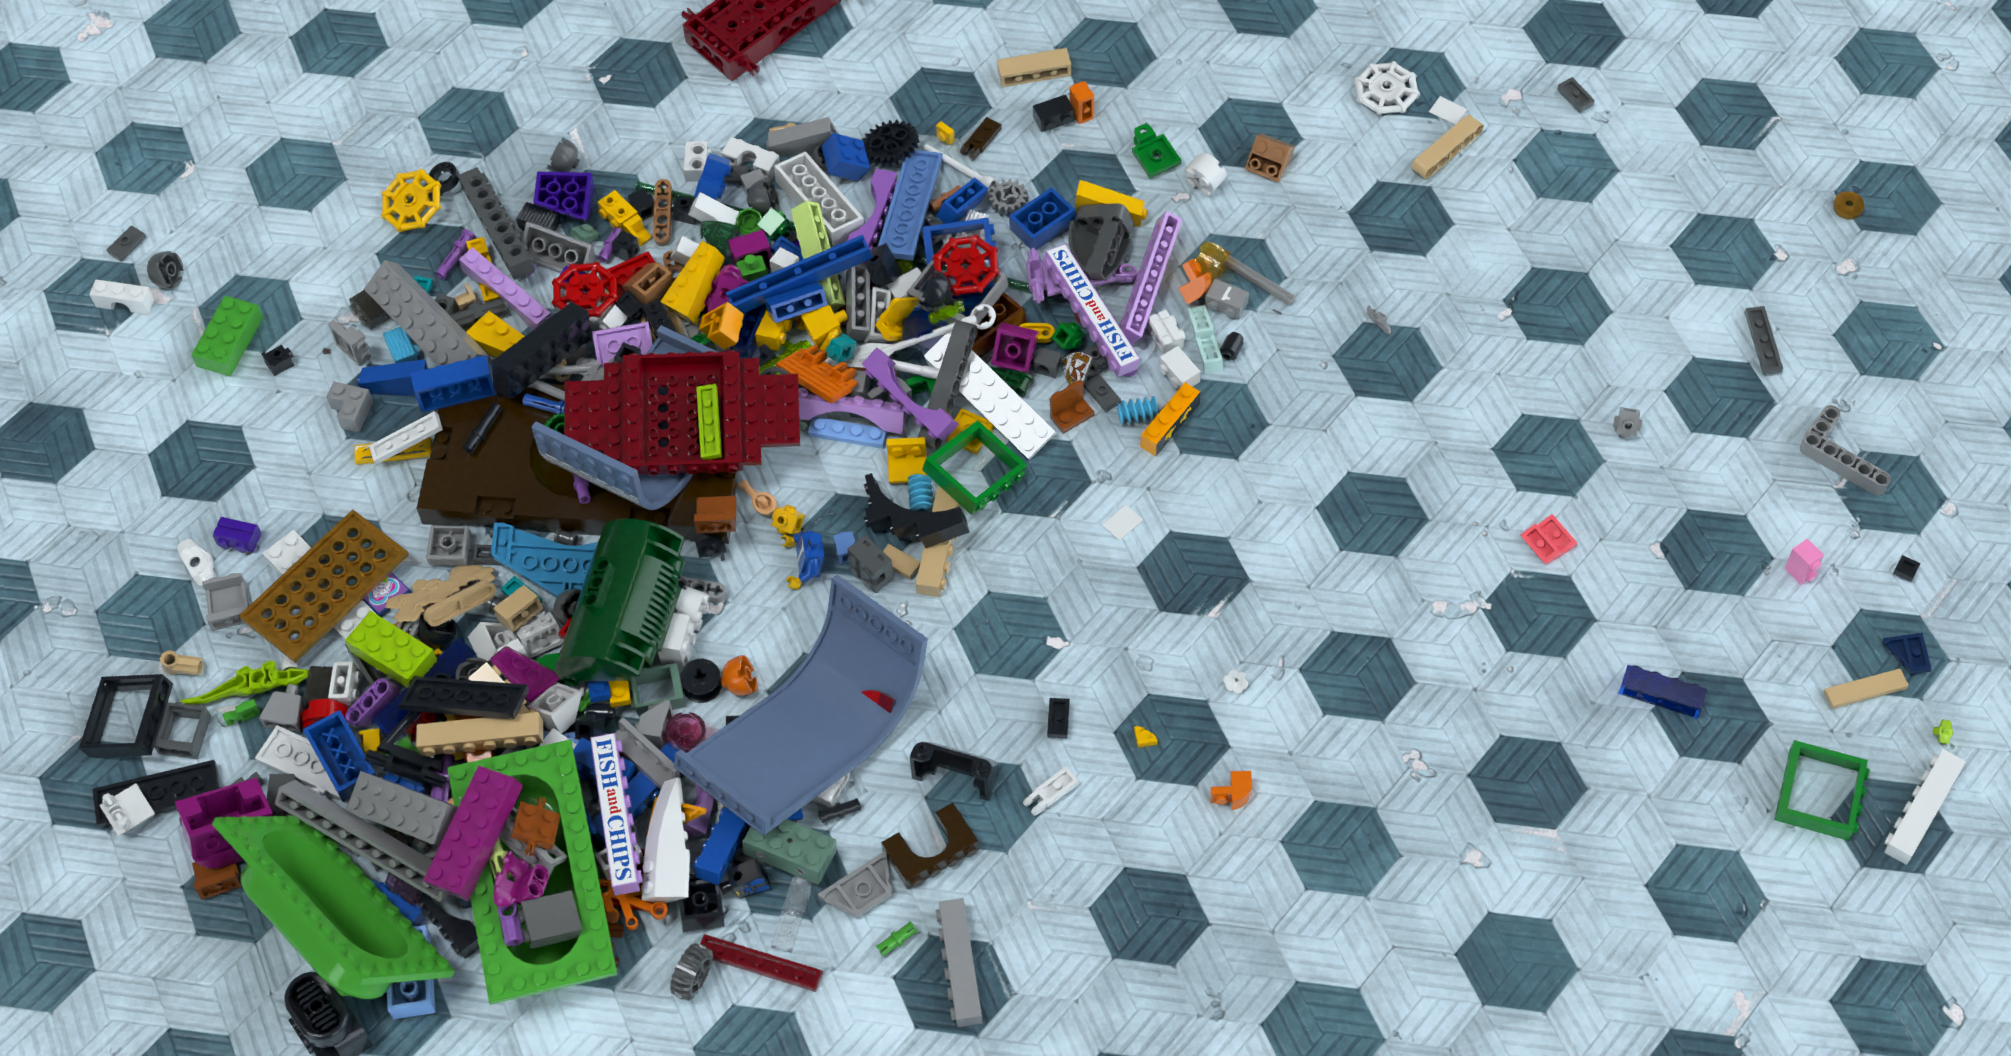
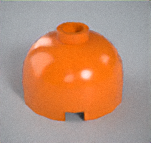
[721,655,758,696]

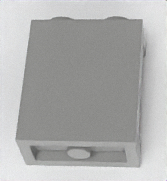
[202,573,249,631]

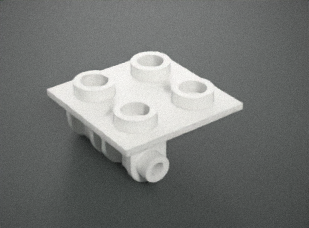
[100,784,155,836]

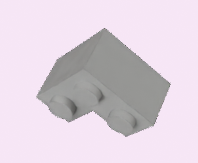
[326,381,373,433]

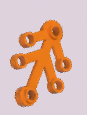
[599,879,668,930]

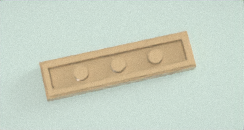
[1824,669,1909,709]

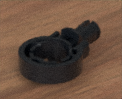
[424,162,460,201]

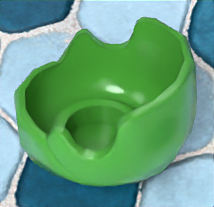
[736,208,763,235]

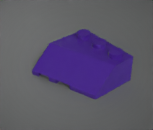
[533,171,595,221]

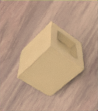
[454,283,477,312]

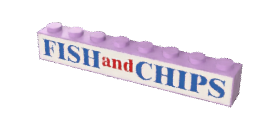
[1043,244,1140,377]
[590,733,643,896]

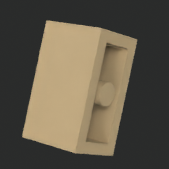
[493,585,543,633]

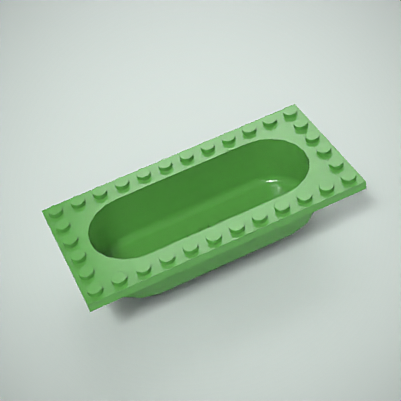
[447,739,618,1005]
[212,815,455,999]

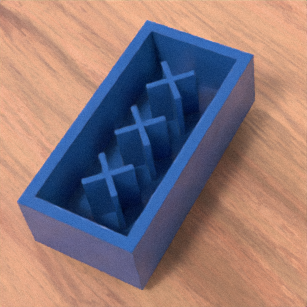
[410,355,497,413]
[303,710,377,802]

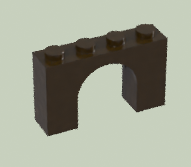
[881,802,979,890]

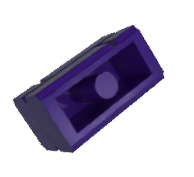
[213,517,261,553]

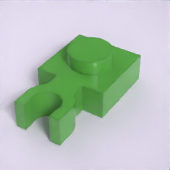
[222,699,261,726]

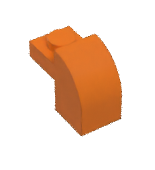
[1178,258,1211,305]
[1210,771,1252,810]

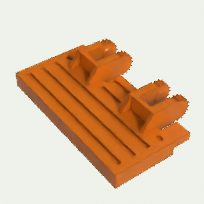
[776,345,858,404]

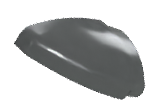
[1068,203,1134,281]

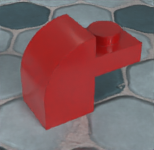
[301,699,348,729]

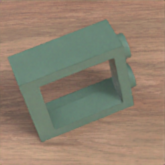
[629,663,686,717]

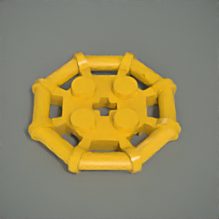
[381,169,441,233]

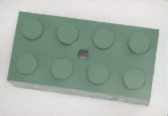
[743,819,836,885]

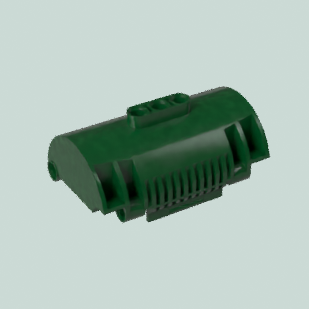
[555,518,686,687]

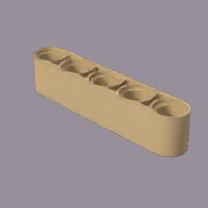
[1411,114,1484,179]

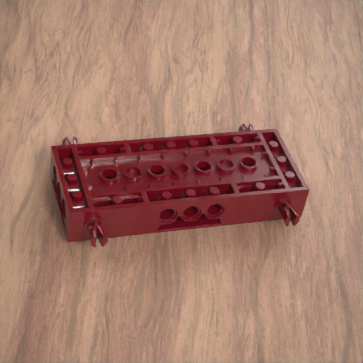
[681,0,841,81]

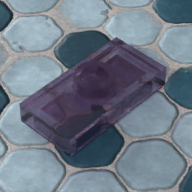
[385,872,422,905]

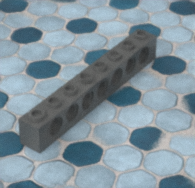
[457,167,535,280]

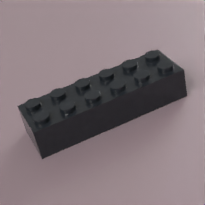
[491,302,590,399]

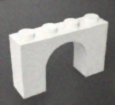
[670,192,739,266]

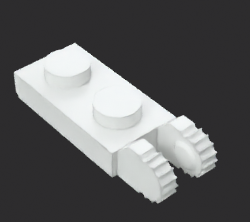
[1023,766,1079,816]

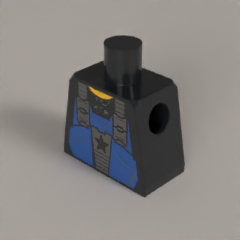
[719,857,772,899]

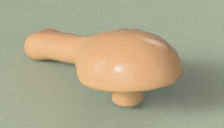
[738,479,777,516]

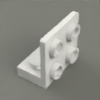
[515,608,564,658]

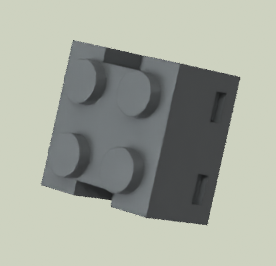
[847,535,894,593]

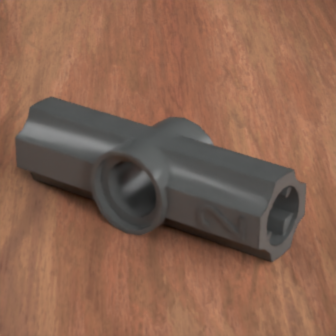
[450,298,507,328]

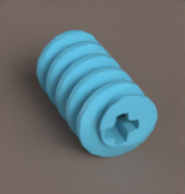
[1117,396,1158,425]
[908,474,933,512]

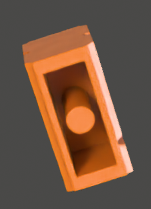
[1069,81,1094,124]

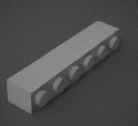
[935,898,982,1027]

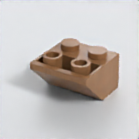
[1245,134,1295,182]
[621,263,674,305]

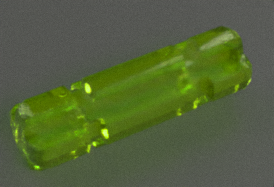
[928,301,965,324]

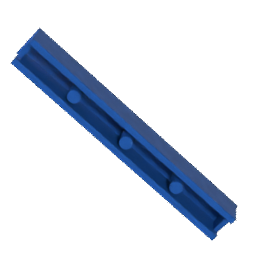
[726,235,873,313]

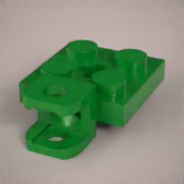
[1132,123,1182,178]

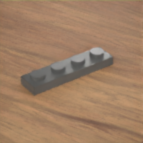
[1744,306,1783,375]

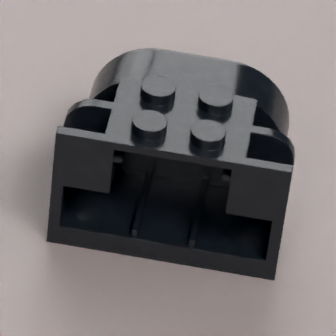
[284,972,373,1056]

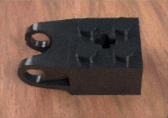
[678,873,725,932]

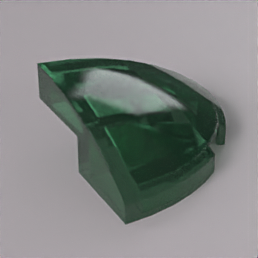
[700,221,739,257]

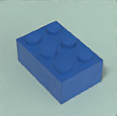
[1009,187,1075,250]
[573,738,637,789]

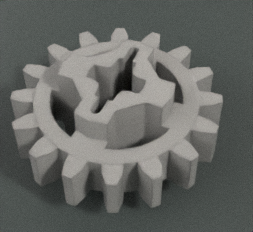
[989,179,1028,216]

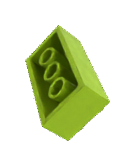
[345,611,437,688]

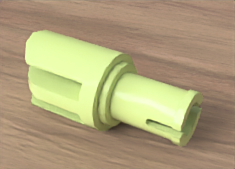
[489,837,513,879]

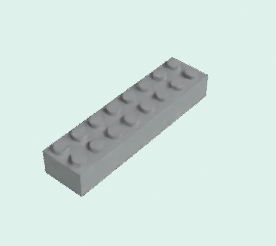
[364,260,490,366]

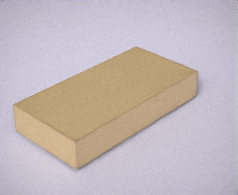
[883,544,920,580]

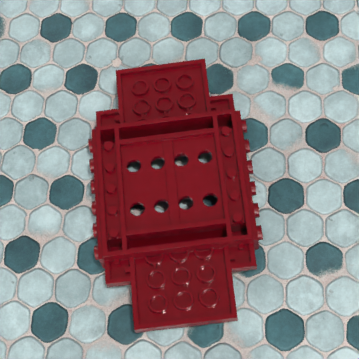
[565,350,800,476]

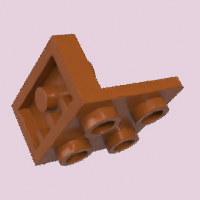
[1050,380,1094,434]
[694,496,736,533]
[192,862,242,900]

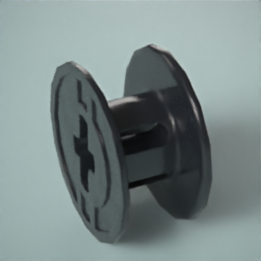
[680,658,722,703]

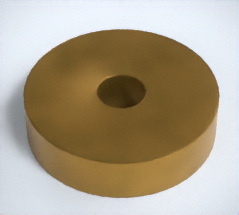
[1833,191,1864,220]

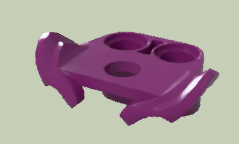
[708,265,749,318]
[493,850,549,907]

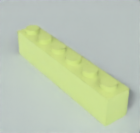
[791,201,846,311]

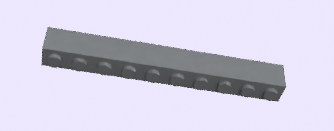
[275,780,452,902]

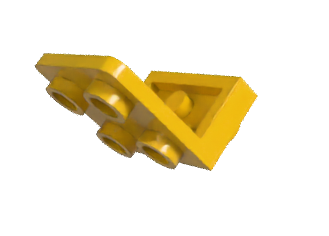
[875,297,920,341]

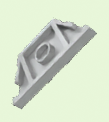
[818,851,892,919]

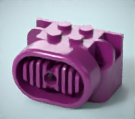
[175,777,273,869]

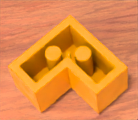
[699,302,744,350]

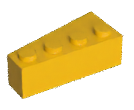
[660,241,725,326]
[466,311,525,357]

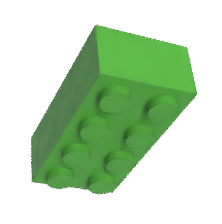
[191,296,264,377]

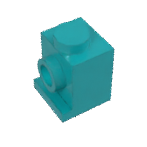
[826,333,857,363]

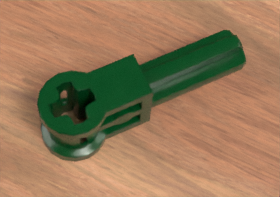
[988,365,1034,397]

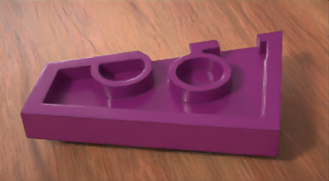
[490,646,560,703]

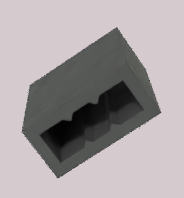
[518,890,582,949]

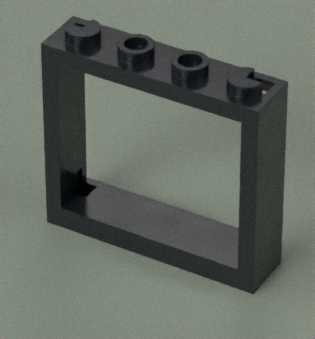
[79,674,173,757]

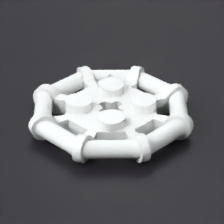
[1353,61,1420,115]

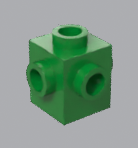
[1051,322,1085,350]

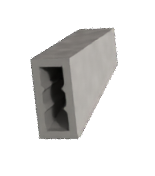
[766,117,839,157]

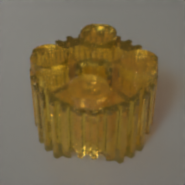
[1194,241,1231,284]

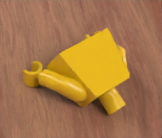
[795,305,848,353]

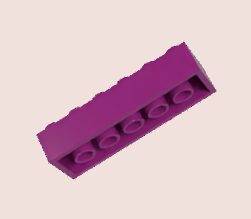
[423,765,523,901]

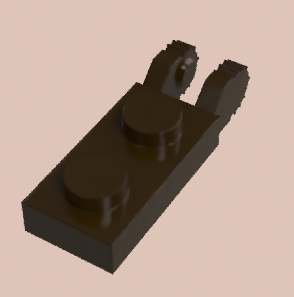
[960,117,1002,160]

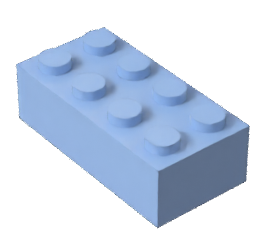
[387,925,435,1019]

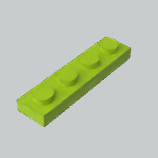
[696,384,722,460]

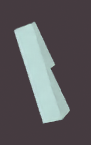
[1187,305,1223,374]

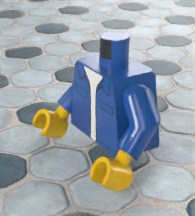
[781,530,824,590]

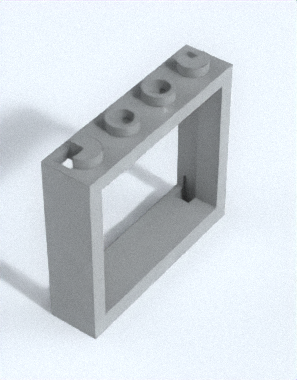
[906,243,1009,324]

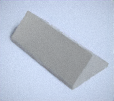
[522,221,597,273]

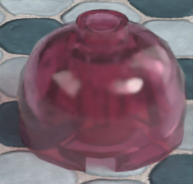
[665,712,706,753]

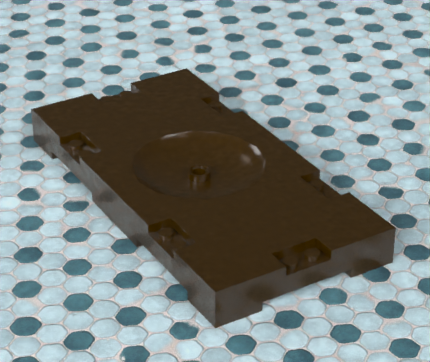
[416,384,739,544]

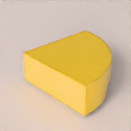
[1134,726,1158,748]

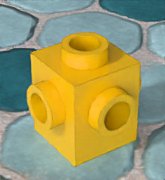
[771,505,805,534]

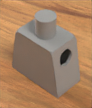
[259,684,305,734]

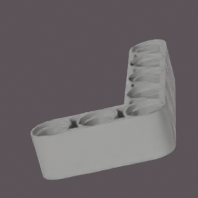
[1800,405,1891,496]

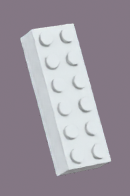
[774,151,864,247]

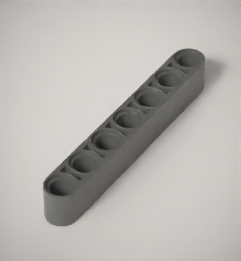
[918,320,977,450]

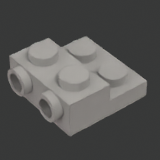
[328,319,371,366]

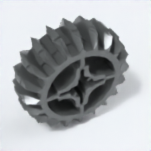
[670,943,713,1001]

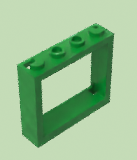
[922,420,1027,515]
[1774,740,1870,841]

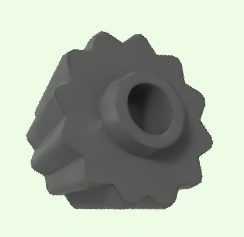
[1083,345,1106,371]

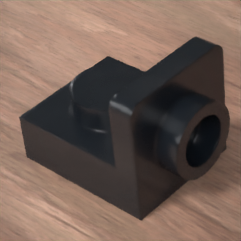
[615,290,643,323]
[695,535,727,561]

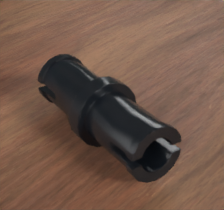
[818,798,861,823]

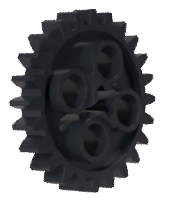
[862,120,920,167]

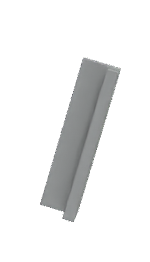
[615,718,680,789]
[499,807,568,877]

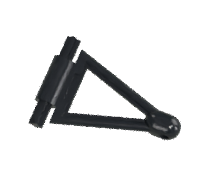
[365,673,451,789]

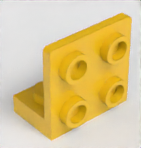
[887,437,927,484]

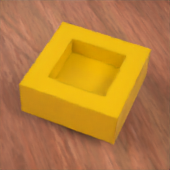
[936,121,955,145]

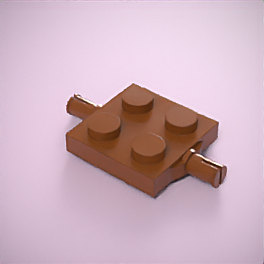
[511,797,560,856]

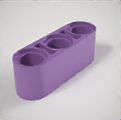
[345,678,400,729]

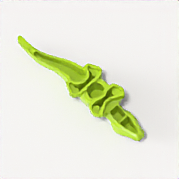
[180,660,310,705]

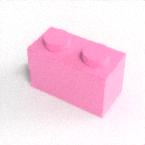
[1785,539,1824,585]

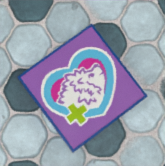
[363,572,411,617]

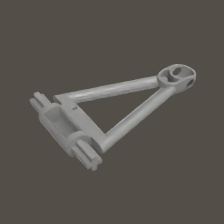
[529,358,616,401]

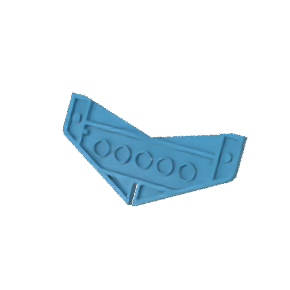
[491,523,597,598]

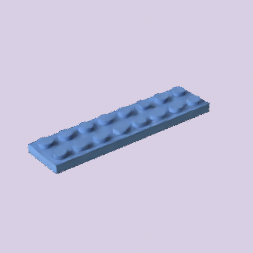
[878,150,943,261]

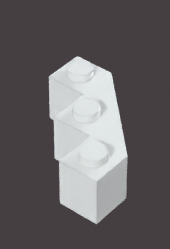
[550,289,628,331]

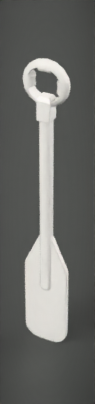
[823,304,996,368]

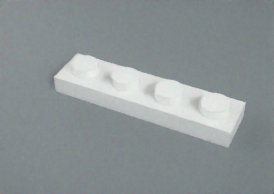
[369,411,443,464]

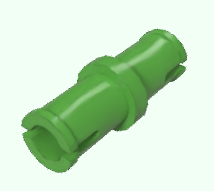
[876,921,918,957]

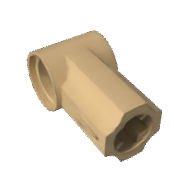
[160,651,203,676]

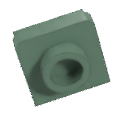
[569,224,599,243]

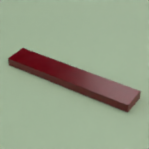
[700,934,823,992]

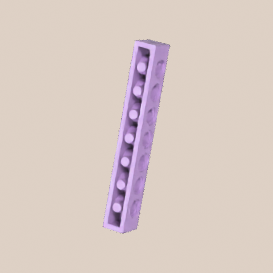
[1119,211,1182,345]

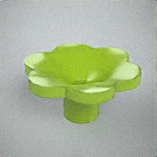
[1933,719,1953,744]

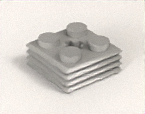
[426,525,471,566]

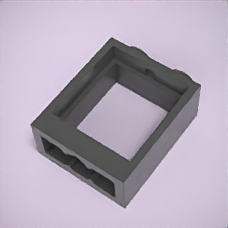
[154,702,211,759]

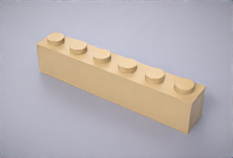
[916,485,961,597]
[416,712,543,757]

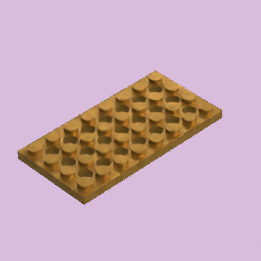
[239,509,409,663]

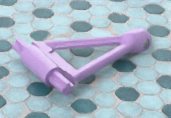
[1026,248,1138,303]

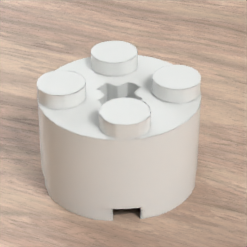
[1184,153,1227,196]
[675,586,710,631]

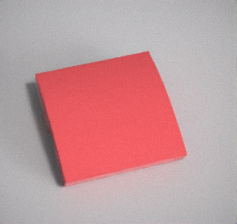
[1520,514,1578,564]

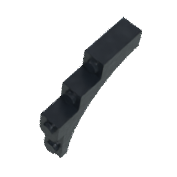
[864,473,970,548]

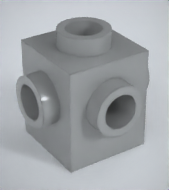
[1613,407,1642,438]

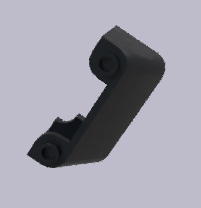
[909,742,1000,801]

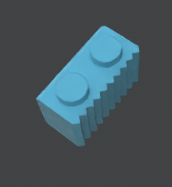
[383,327,420,363]

